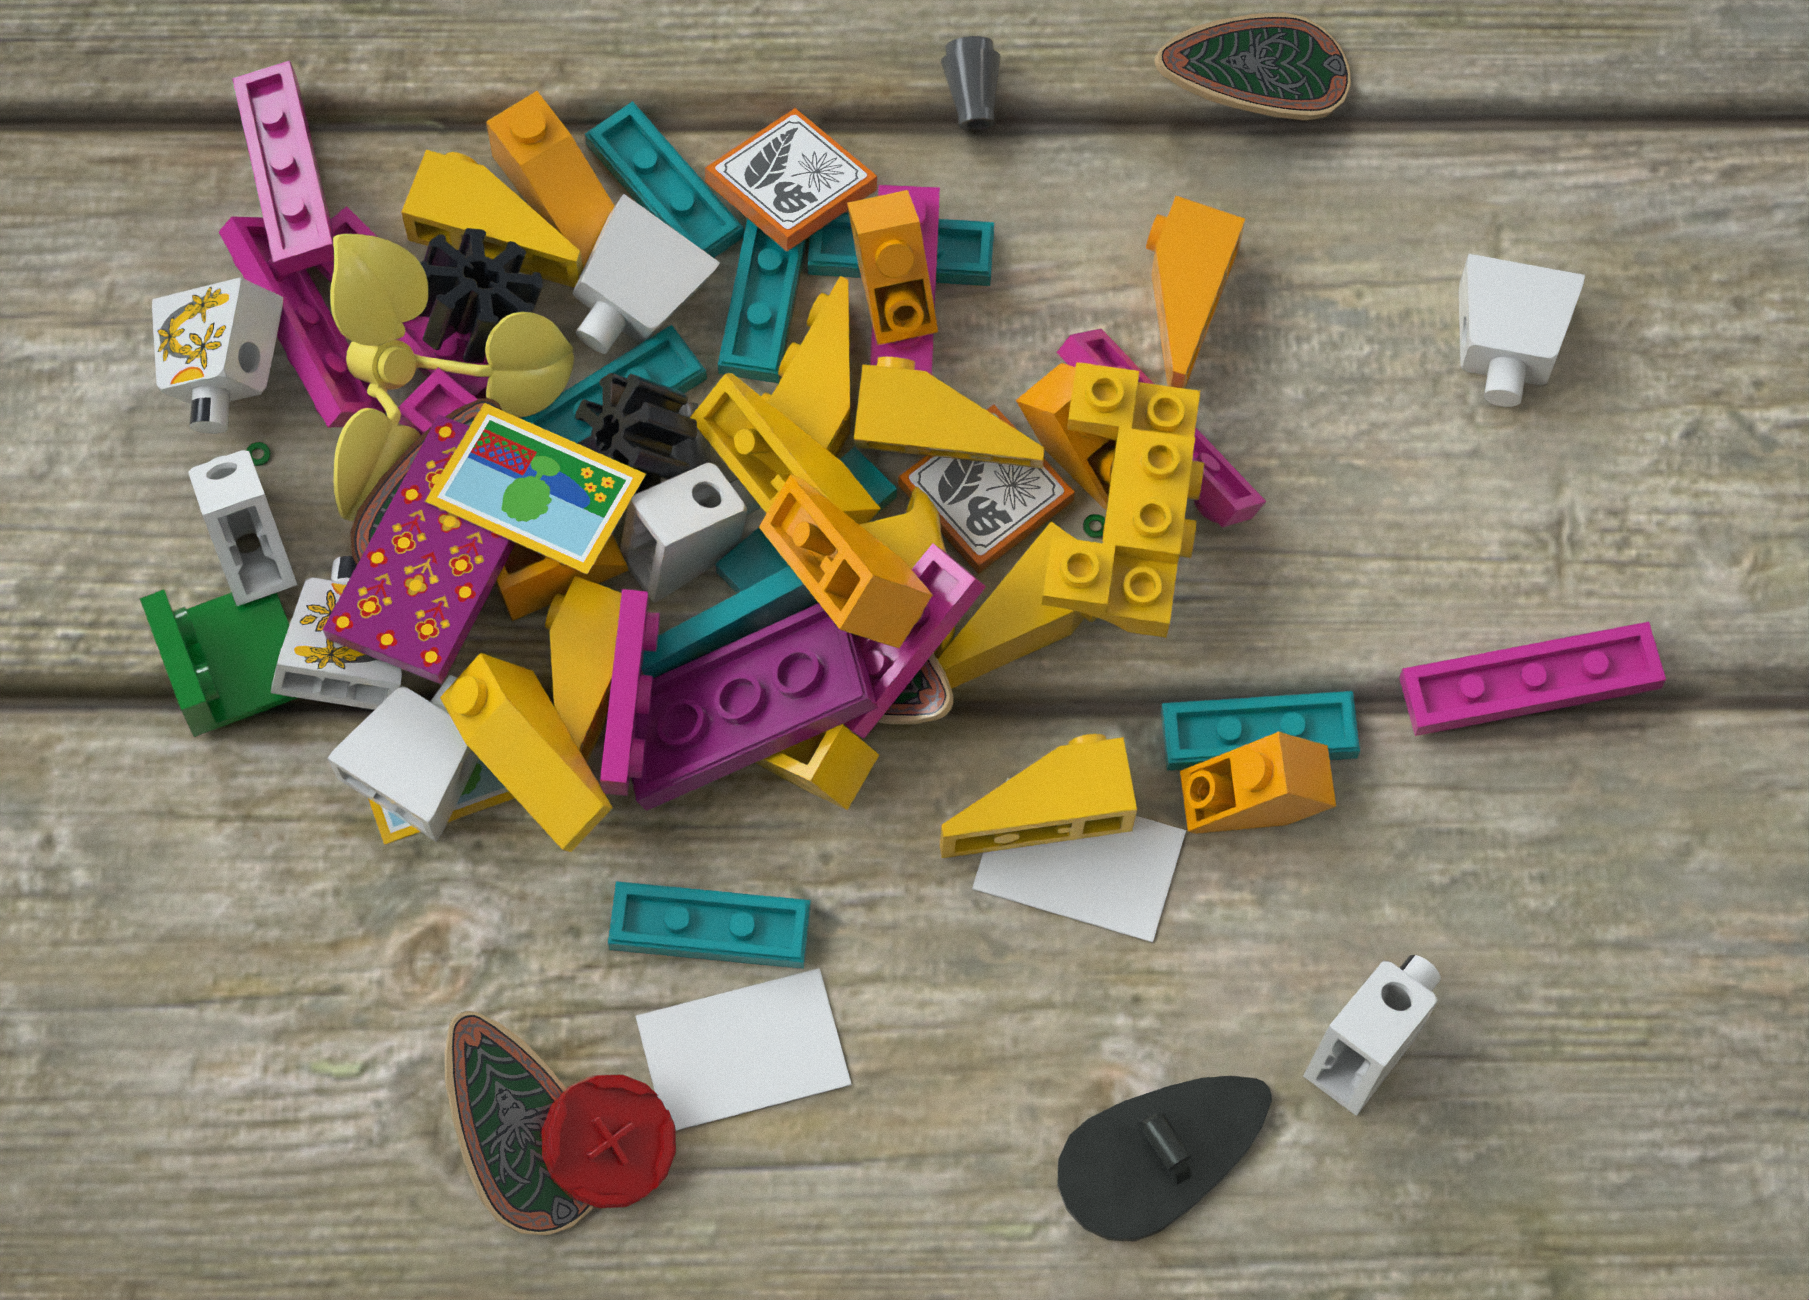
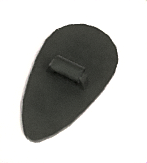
[1057,1076,1272,1241]

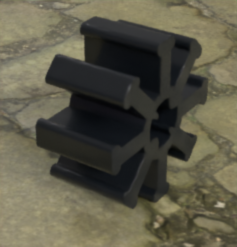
[414,228,543,363]
[575,373,697,495]

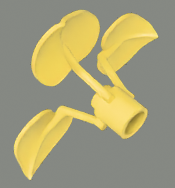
[330,234,574,521]

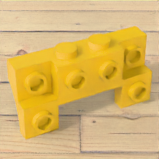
[1042,362,1204,638]

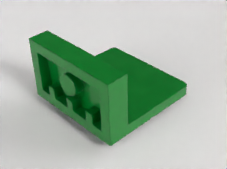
[139,589,298,737]

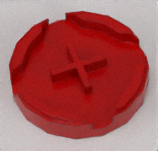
[542,1074,676,1208]

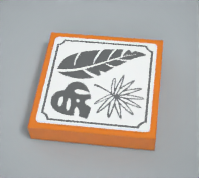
[705,108,877,251]
[898,404,1075,574]

